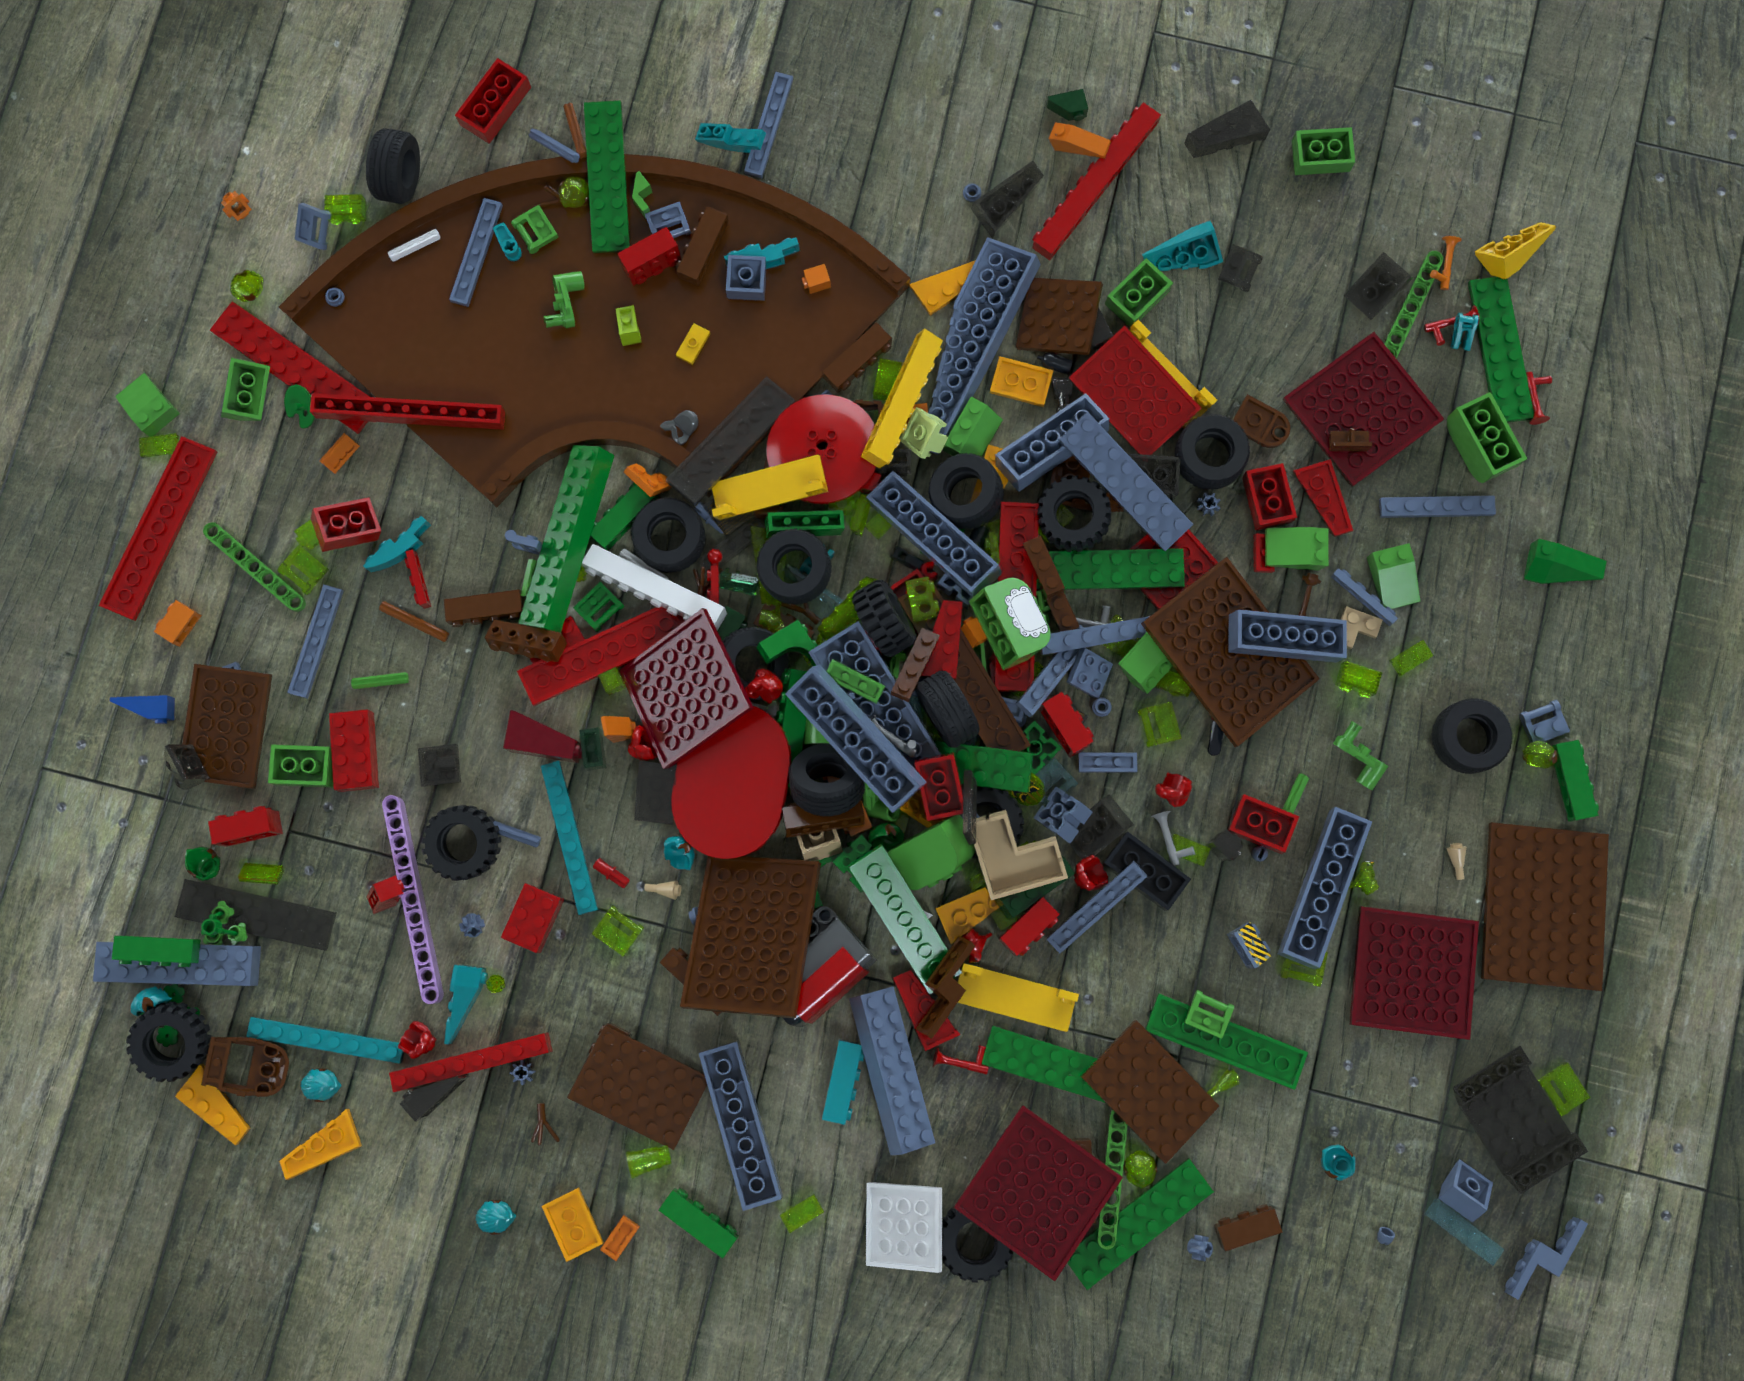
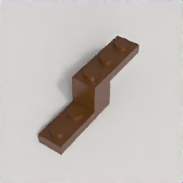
[1023,536,1080,632]
[916,936,975,1039]

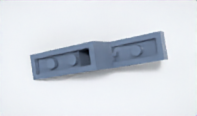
[1504,1217,1588,1300]

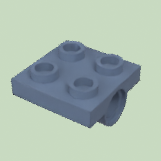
[1067,648,1113,699]

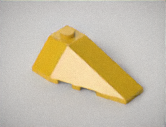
[1475,222,1556,279]

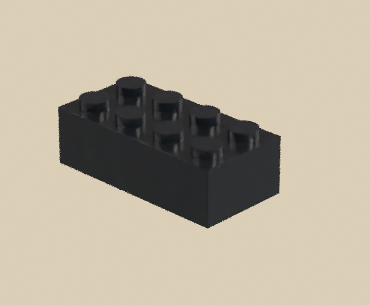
[1102,831,1191,911]

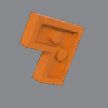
[624,463,673,497]

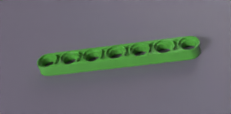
[1384,251,1443,358]
[203,522,306,612]
[1097,1110,1127,1250]

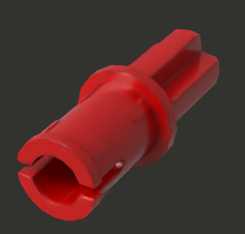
[593,858,630,888]

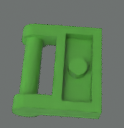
[511,205,558,254]
[1184,990,1234,1039]

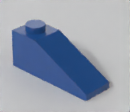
[110,695,175,724]

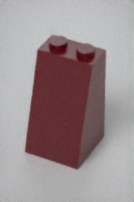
[503,710,584,763]

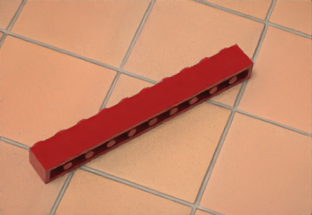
[1032,102,1161,261]
[310,394,505,430]

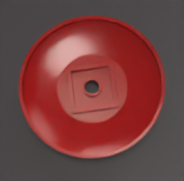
[766,394,876,504]

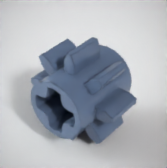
[1197,493,1221,517]
[459,913,485,937]
[510,1060,536,1085]
[1187,1235,1213,1261]

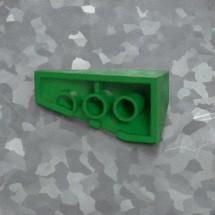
[1523,539,1607,584]

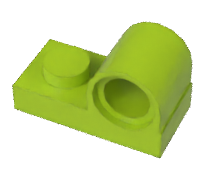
[616,305,642,346]

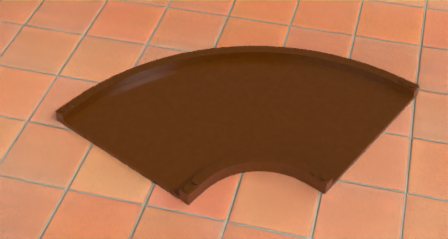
[279,154,910,508]

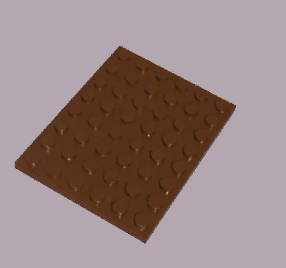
[1141,557,1320,747]
[1481,822,1609,991]
[680,856,821,1018]

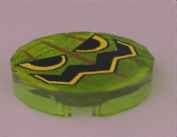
[1008,773,1045,806]

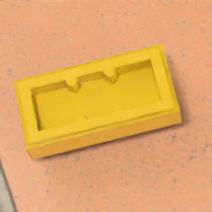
[676,323,711,365]

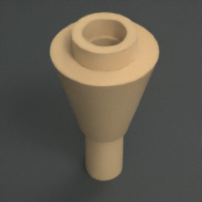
[1446,843,1467,880]
[644,881,681,900]

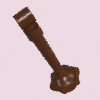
[1298,573,1321,616]

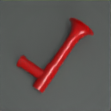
[1424,305,1480,346]
[1526,372,1552,425]
[932,1045,989,1075]

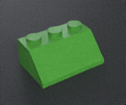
[221,358,270,421]
[943,397,1003,457]
[1118,632,1173,694]

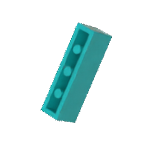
[822,1040,864,1125]

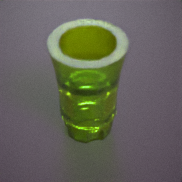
[626,1145,672,1179]

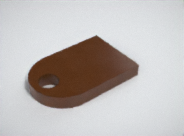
[1233,394,1290,448]

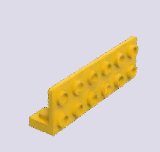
[1129,320,1217,429]
[711,455,828,520]
[958,963,1079,1032]

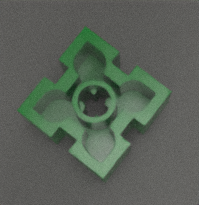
[1022,720,1062,777]
[833,835,872,892]

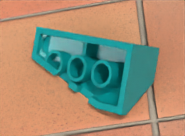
[1142,221,1224,271]
[444,965,488,1044]

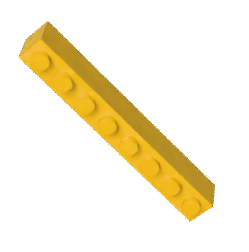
[861,328,943,468]

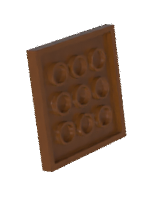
[1016,278,1103,355]

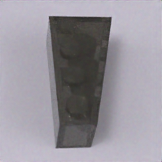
[1184,100,1270,158]
[971,161,1044,239]

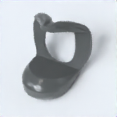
[660,410,699,445]

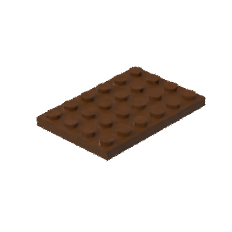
[177,664,273,789]
[1081,1020,1219,1164]
[567,1025,707,1150]

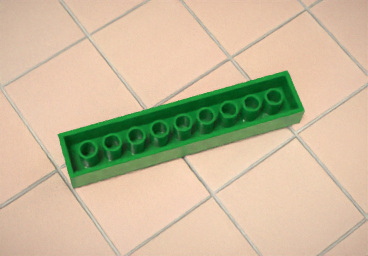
[518,445,615,633]

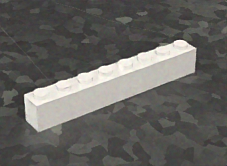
[582,544,727,631]

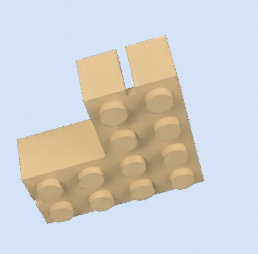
[968,810,1068,900]

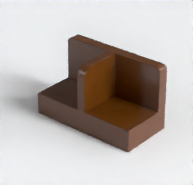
[1329,428,1372,451]

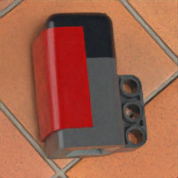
[782,906,877,1027]

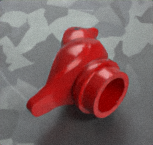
[962,928,993,963]

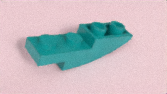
[695,123,766,153]
[724,237,800,269]
[363,516,431,572]

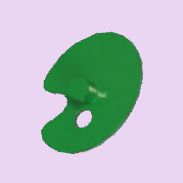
[284,385,315,429]

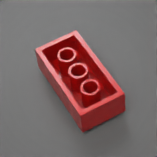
[455,58,531,144]
[329,709,379,792]

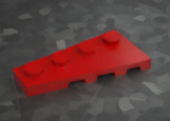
[1293,459,1353,537]
[921,600,963,680]
[892,970,960,1051]

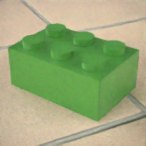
[1292,127,1355,175]
[1105,258,1173,328]
[268,745,333,788]

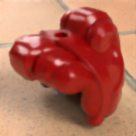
[745,669,783,704]
[628,725,658,761]
[1155,772,1192,807]
[1074,855,1109,891]
[398,1021,436,1059]

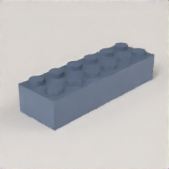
[995,394,1109,492]
[1228,610,1347,663]

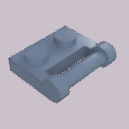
[645,202,691,238]
[295,203,331,250]
[505,530,542,555]
[1519,700,1570,746]

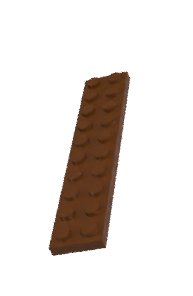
[898,580,1031,751]

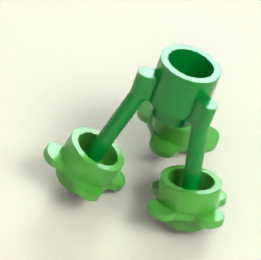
[201,901,248,945]

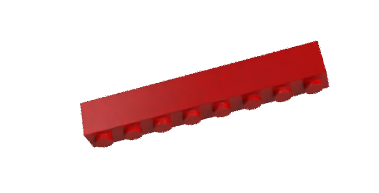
[389,1032,553,1092]

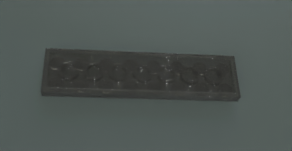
[666,376,795,506]
[175,879,337,951]

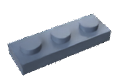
[1078,752,1137,773]

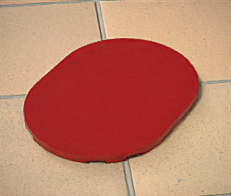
[671,706,792,859]

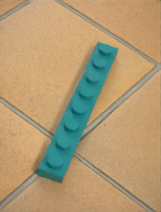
[541,761,598,915]
[246,1017,404,1064]

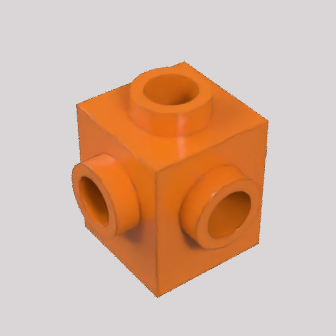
[221,191,252,221]

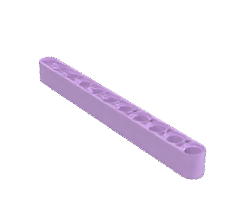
[382,795,444,1004]

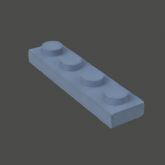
[1331,568,1398,626]

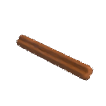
[563,102,587,159]
[379,601,449,642]

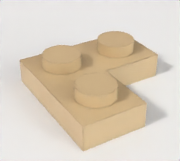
[1341,606,1383,649]

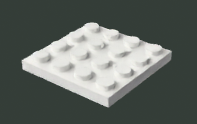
[866,1182,942,1273]

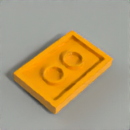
[990,356,1054,407]
[542,1187,604,1262]

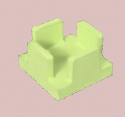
[900,407,948,459]

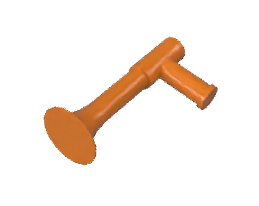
[1430,236,1462,290]

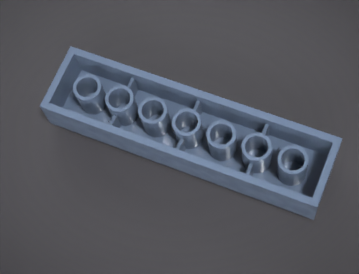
[1058,412,1194,551]
[866,471,1002,598]
[786,664,927,813]
[1277,807,1372,969]
[93,942,261,986]
[849,986,935,1156]
[699,1041,783,1211]

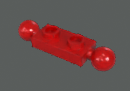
[707,549,722,604]

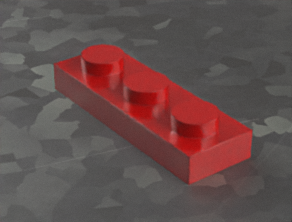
[405,549,432,609]

